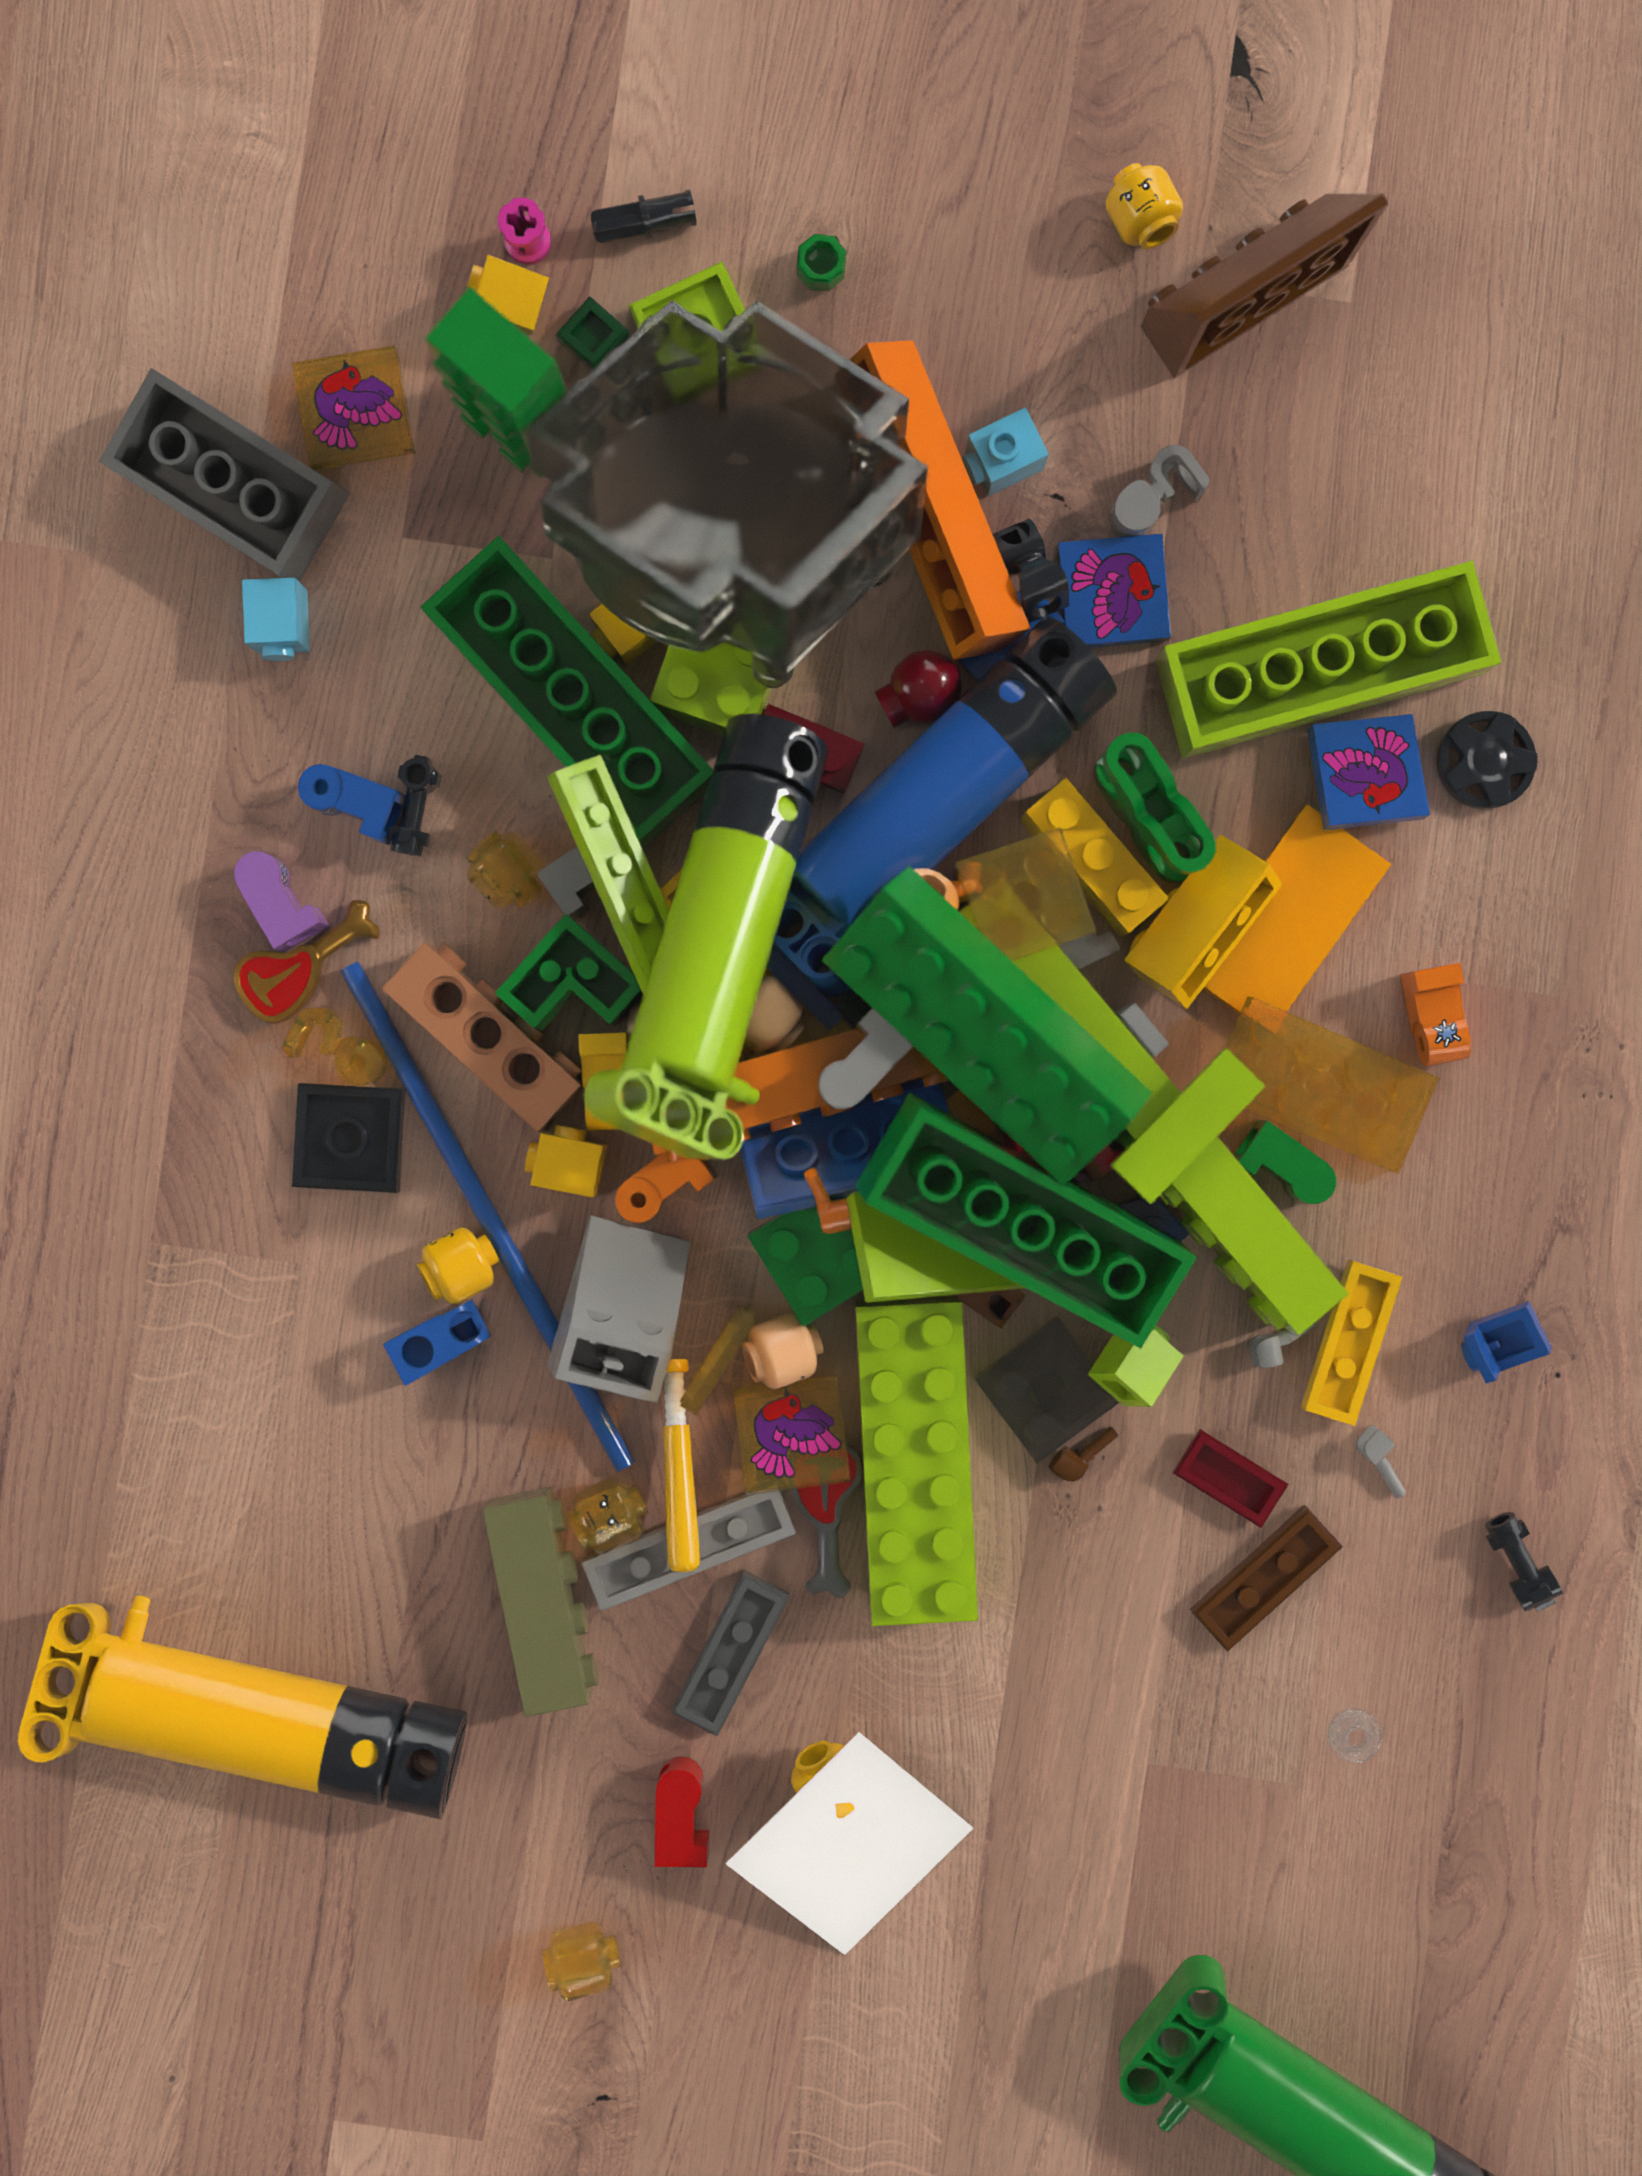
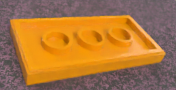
[1203,804,1392,1035]

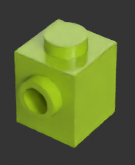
[1088,1325,1184,1407]

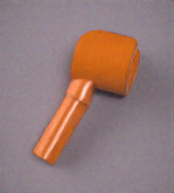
[804,1168,851,1234]

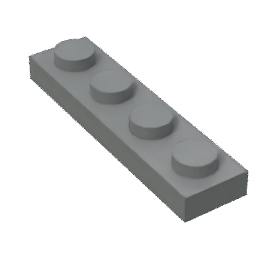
[582,1482,796,1611]

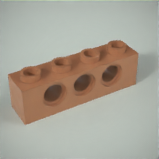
[382,942,584,1132]

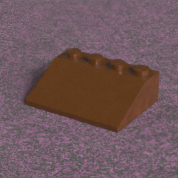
[1141,194,1389,379]

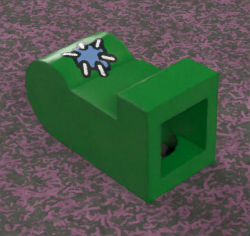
[1233,1120,1336,1204]

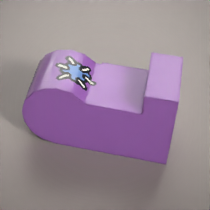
[234,851,329,952]

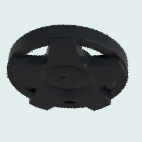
[1437,711,1538,810]

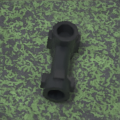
[387,755,442,857]
[1485,1512,1563,1612]

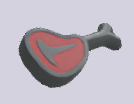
[788,1441,863,1598]

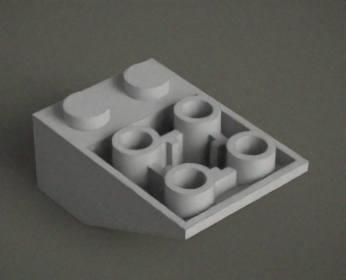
[547,1215,690,1403]

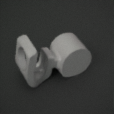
[1110,445,1209,537]

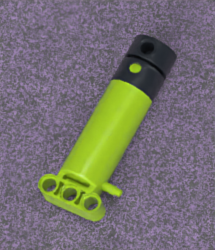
[584,713,829,1159]

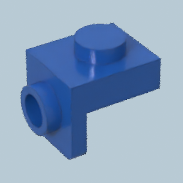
[1461,1301,1552,1384]

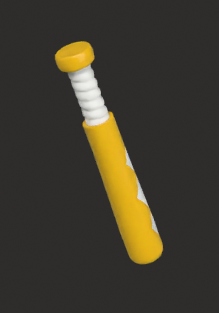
[662,1359,700,1572]

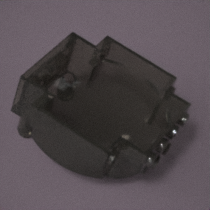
[527,300,929,688]

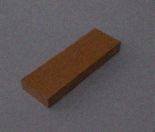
[1190,1505,1343,1652]

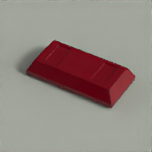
[1172,1428,1289,1528]

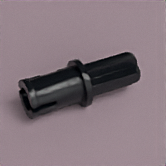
[591,189,697,243]

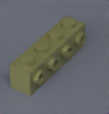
[482,1486,599,1717]

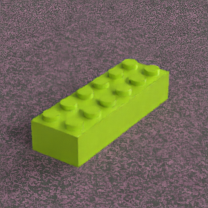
[1155,560,1502,759]
[855,1296,978,1626]

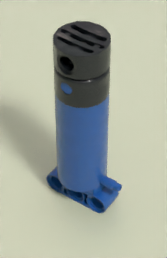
[773,616,1117,996]

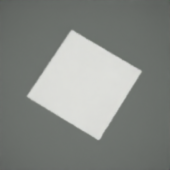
[725,1732,973,1955]

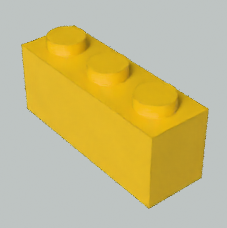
[1020,778,1169,937]
[1124,834,1283,1010]

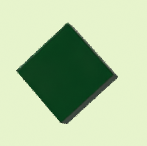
[555,296,630,375]

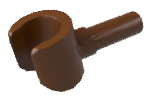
[1049,1426,1119,1482]

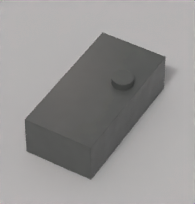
[99,368,350,582]

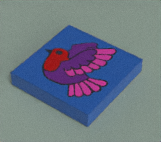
[1057,534,1171,648]
[1307,714,1430,830]

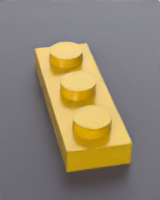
[1301,1259,1403,1426]

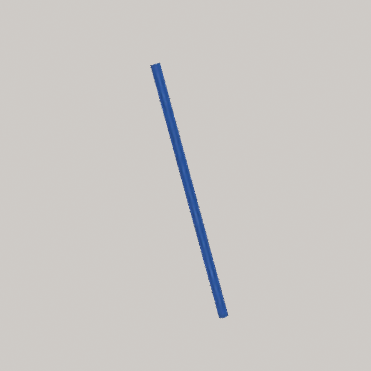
[340,962,635,1472]

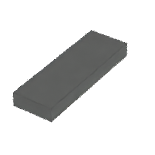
[671,1570,790,1736]

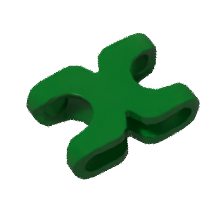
[1093,732,1216,883]

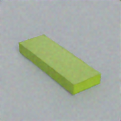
[1110,1048,1266,1204]

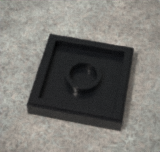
[292,1083,405,1193]

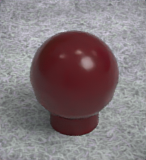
[874,650,962,728]

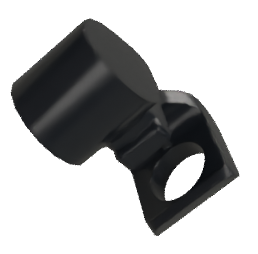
[992,518,1069,623]

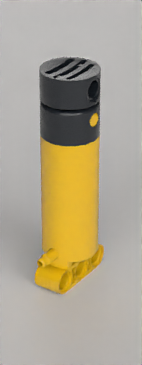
[18,1595,468,1820]

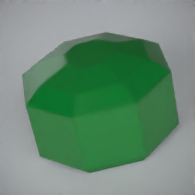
[796,234,846,291]

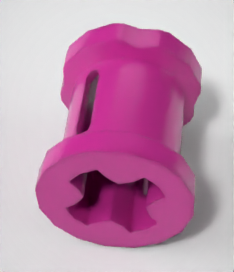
[498,197,551,265]

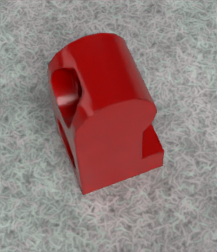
[654,1756,710,1868]

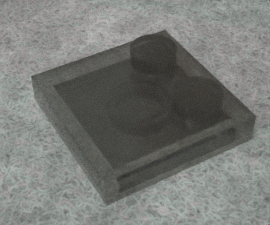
[974,1316,1120,1463]

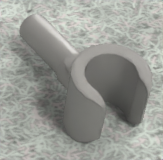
[1249,1321,1319,1368]
[1356,1425,1406,1498]

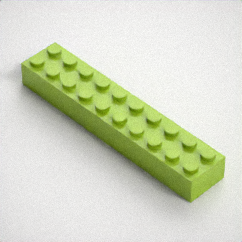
[960,878,1349,1335]

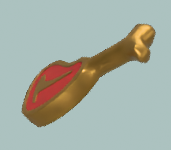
[233,900,380,1024]

